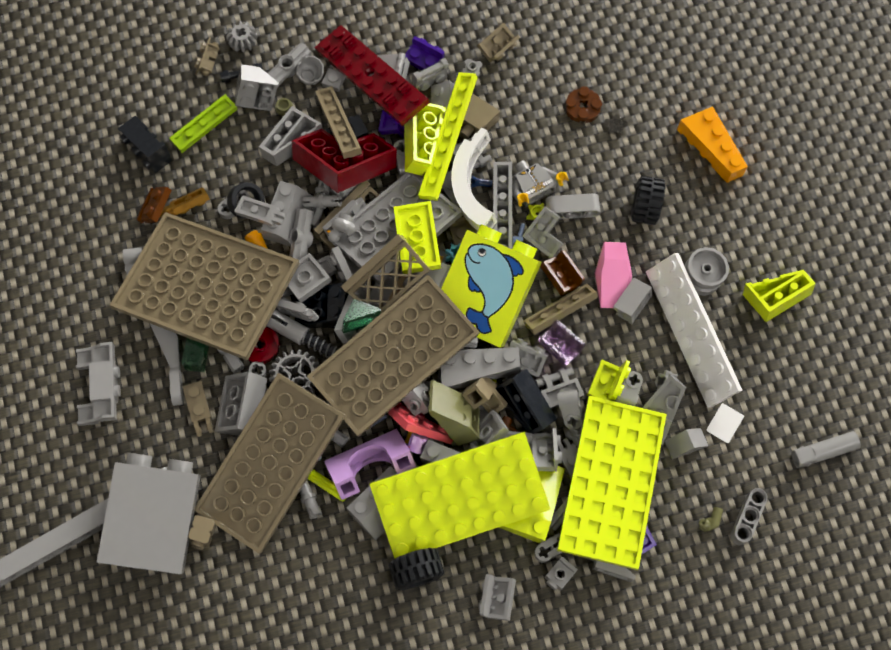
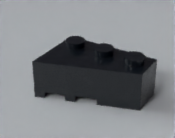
[118,116,173,174]

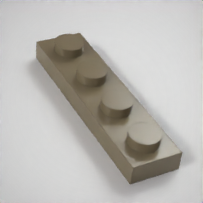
[523,283,598,335]

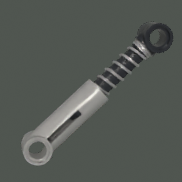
[266,310,339,358]

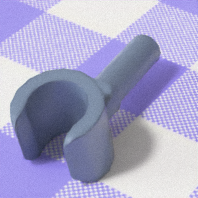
[512,223,525,247]

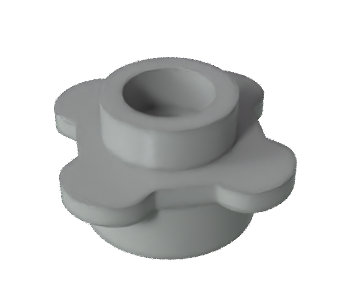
[463,59,482,77]

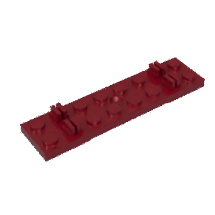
[314,25,430,126]

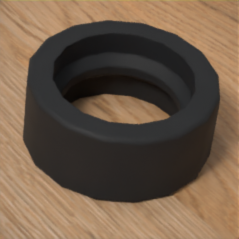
[227,182,265,219]

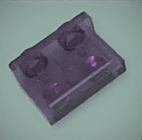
[537,320,585,367]

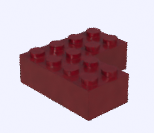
[292,129,397,193]

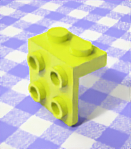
[587,360,631,401]

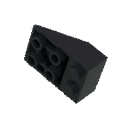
[295,282,349,328]

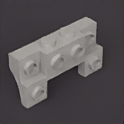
[76,342,121,426]

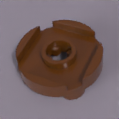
[565,86,602,123]

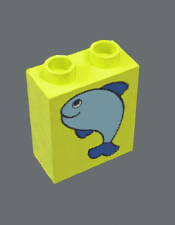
[441,224,542,348]

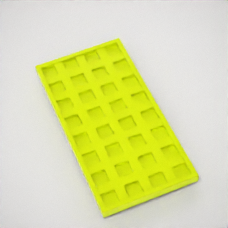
[557,396,667,570]
[370,432,551,558]

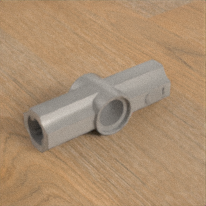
[267,43,312,86]
[288,209,313,260]

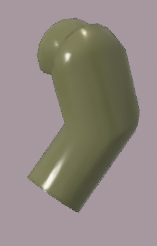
[699,507,723,532]

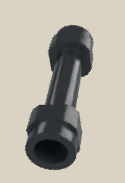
[219,63,263,83]

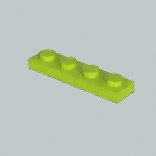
[169,94,238,153]

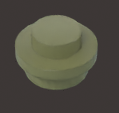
[275,98,293,116]

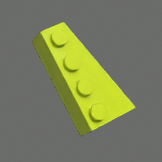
[404,103,446,176]

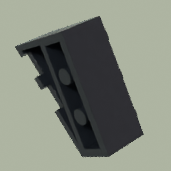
[495,369,557,434]

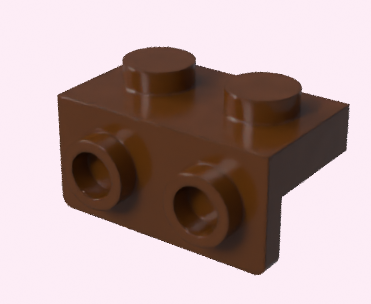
[540,250,585,296]

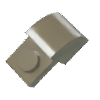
[462,377,508,413]

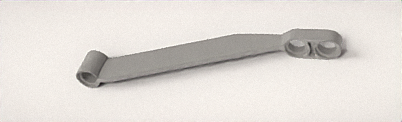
[123,247,184,406]

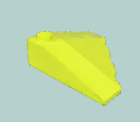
[498,466,565,543]

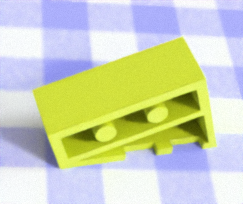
[743,270,816,322]

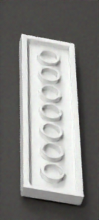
[646,253,743,408]

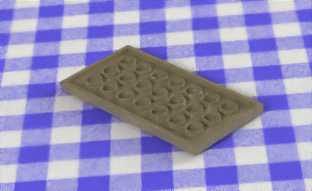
[307,275,480,437]
[195,373,346,554]

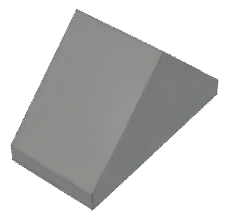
[664,428,708,460]

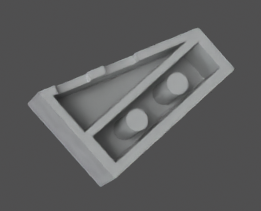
[259,106,323,166]

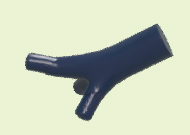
[471,176,492,189]

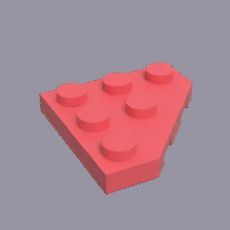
[388,402,453,444]

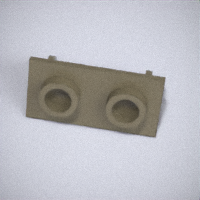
[194,37,220,76]

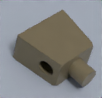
[459,94,500,139]

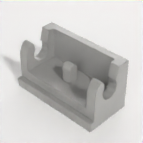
[613,278,652,324]

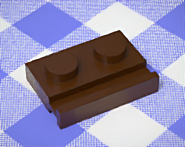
[136,186,172,224]

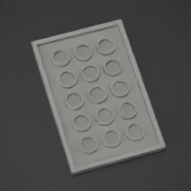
[330,172,463,285]

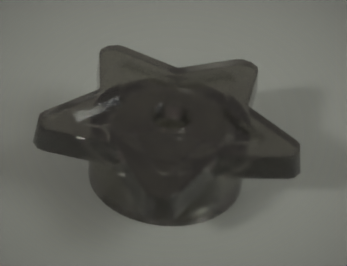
[604,114,628,135]

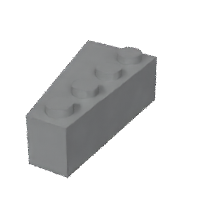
[441,347,520,390]

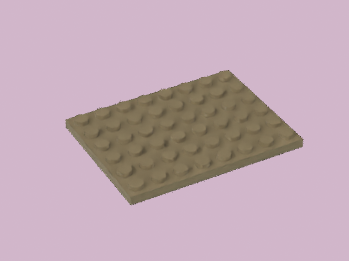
[110,212,300,360]

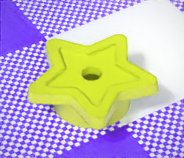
[526,203,544,220]

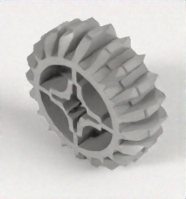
[269,350,319,394]

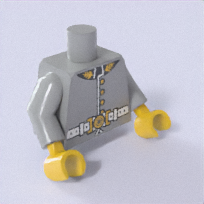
[512,160,569,207]

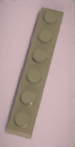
[315,86,362,159]

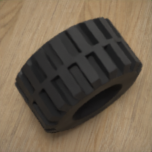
[631,175,665,225]
[388,548,445,590]

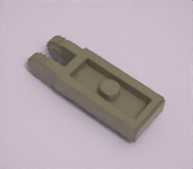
[182,381,214,437]

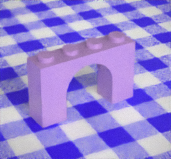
[324,429,416,500]

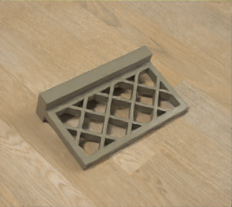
[313,181,379,249]
[341,234,431,321]

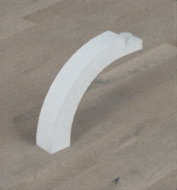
[451,128,497,231]

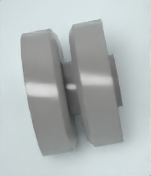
[684,247,729,296]

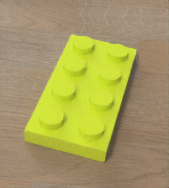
[393,201,442,274]

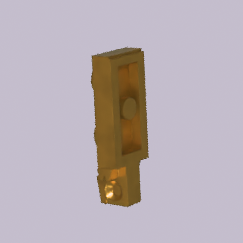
[160,187,210,218]

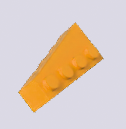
[677,106,748,183]

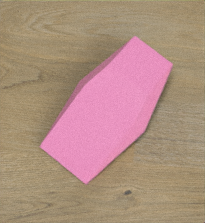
[595,242,632,308]

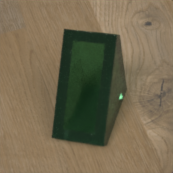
[342,299,381,334]

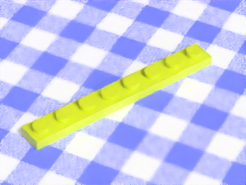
[418,72,477,201]

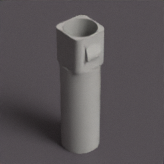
[791,431,861,468]

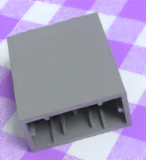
[97,453,201,574]

